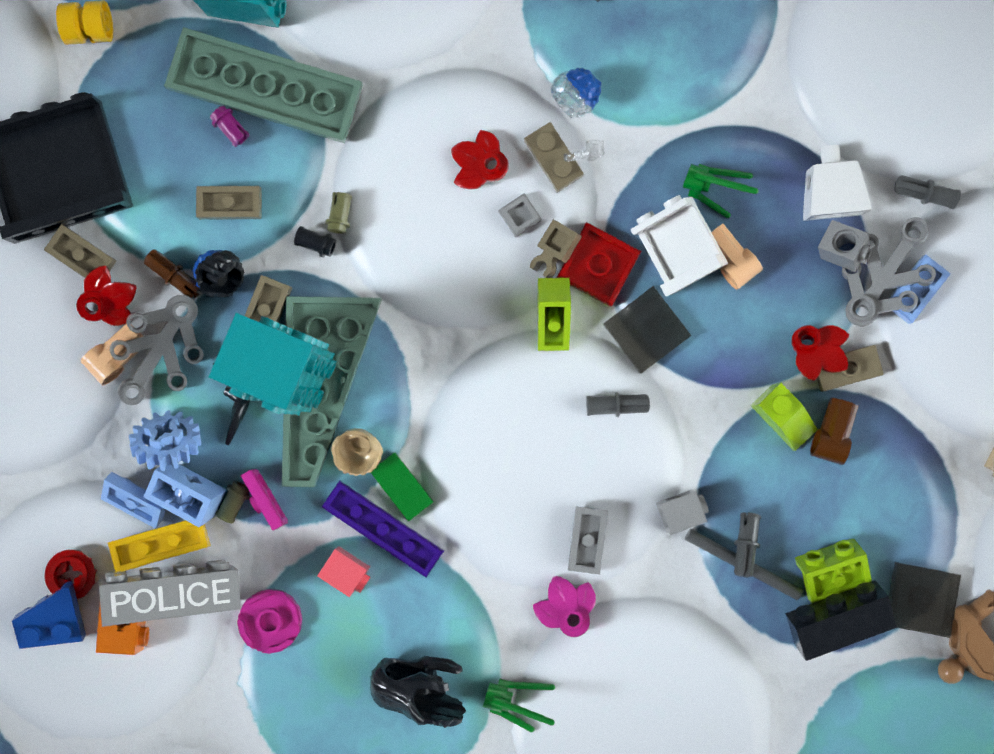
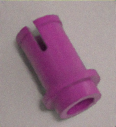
[210,106,250,147]

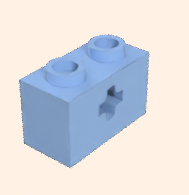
[144,464,227,527]

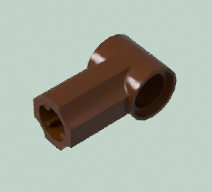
[810,397,859,465]

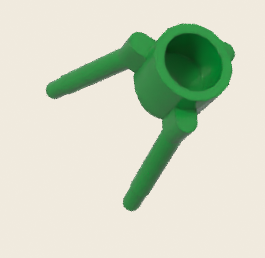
[683,164,759,218]
[483,678,555,732]

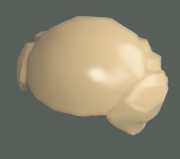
[331,428,383,476]

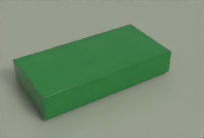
[371,452,434,522]

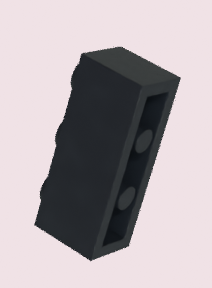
[785,580,897,661]

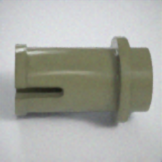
[325,192,352,234]
[215,481,251,524]

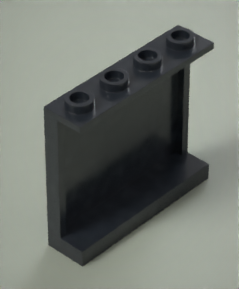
[0,92,134,244]

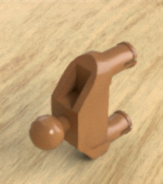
[938,589,994,684]

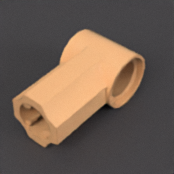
[712,224,763,290]
[81,324,144,386]

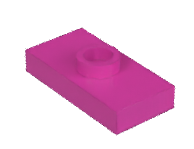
[240,469,288,531]

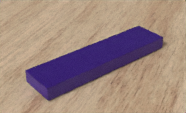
[322,480,445,578]

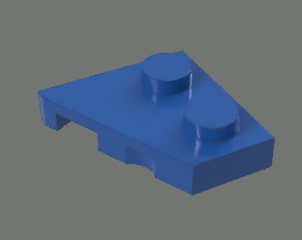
[12,581,86,649]

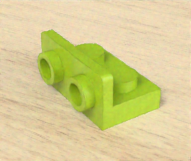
[795,539,872,604]

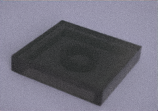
[602,286,692,374]
[889,562,961,638]

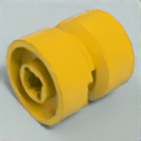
[56,0,114,45]

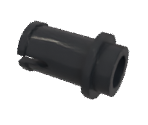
[294,226,336,258]

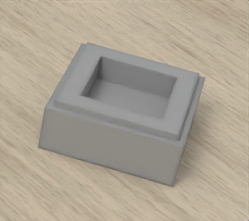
[498,193,542,238]

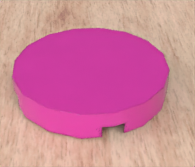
[237,588,303,654]

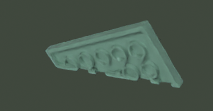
[282,296,382,487]

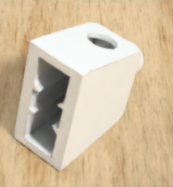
[803,145,872,221]

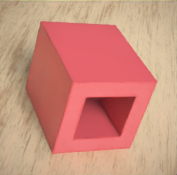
[317,546,371,597]

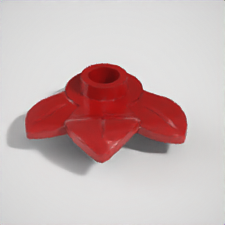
[451,130,509,190]
[76,265,137,326]
[791,325,849,381]

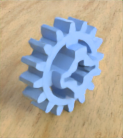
[129,411,202,471]

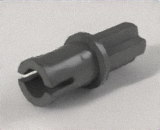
[894,175,961,209]
[586,392,650,417]
[734,512,761,578]

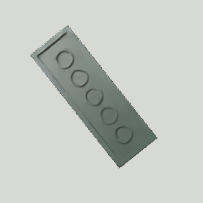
[164,27,363,144]

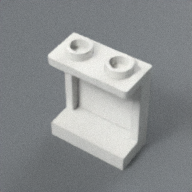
[630,195,728,297]

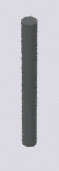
[685,529,803,600]

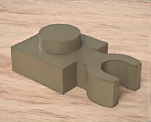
[530,219,582,278]

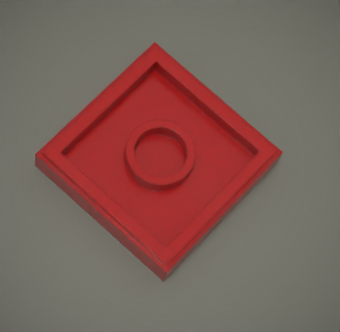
[556,222,642,307]

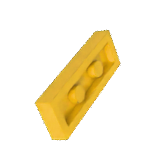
[108,520,211,572]

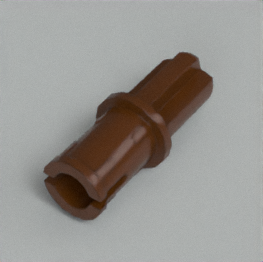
[144,249,200,300]

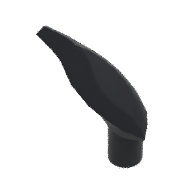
[223,386,250,445]

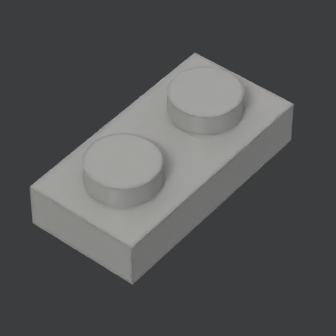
[568,506,608,575]

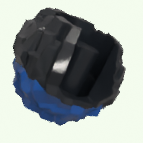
[193,250,245,298]

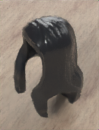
[370,656,466,728]

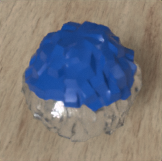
[550,67,602,118]

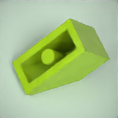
[537,278,571,351]
[750,383,818,451]

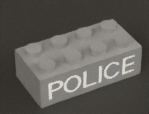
[99,560,241,627]

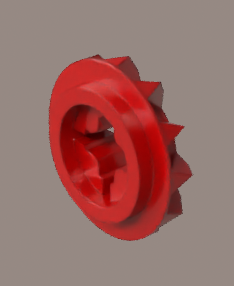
[44,549,97,599]

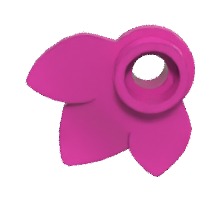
[533,576,596,637]

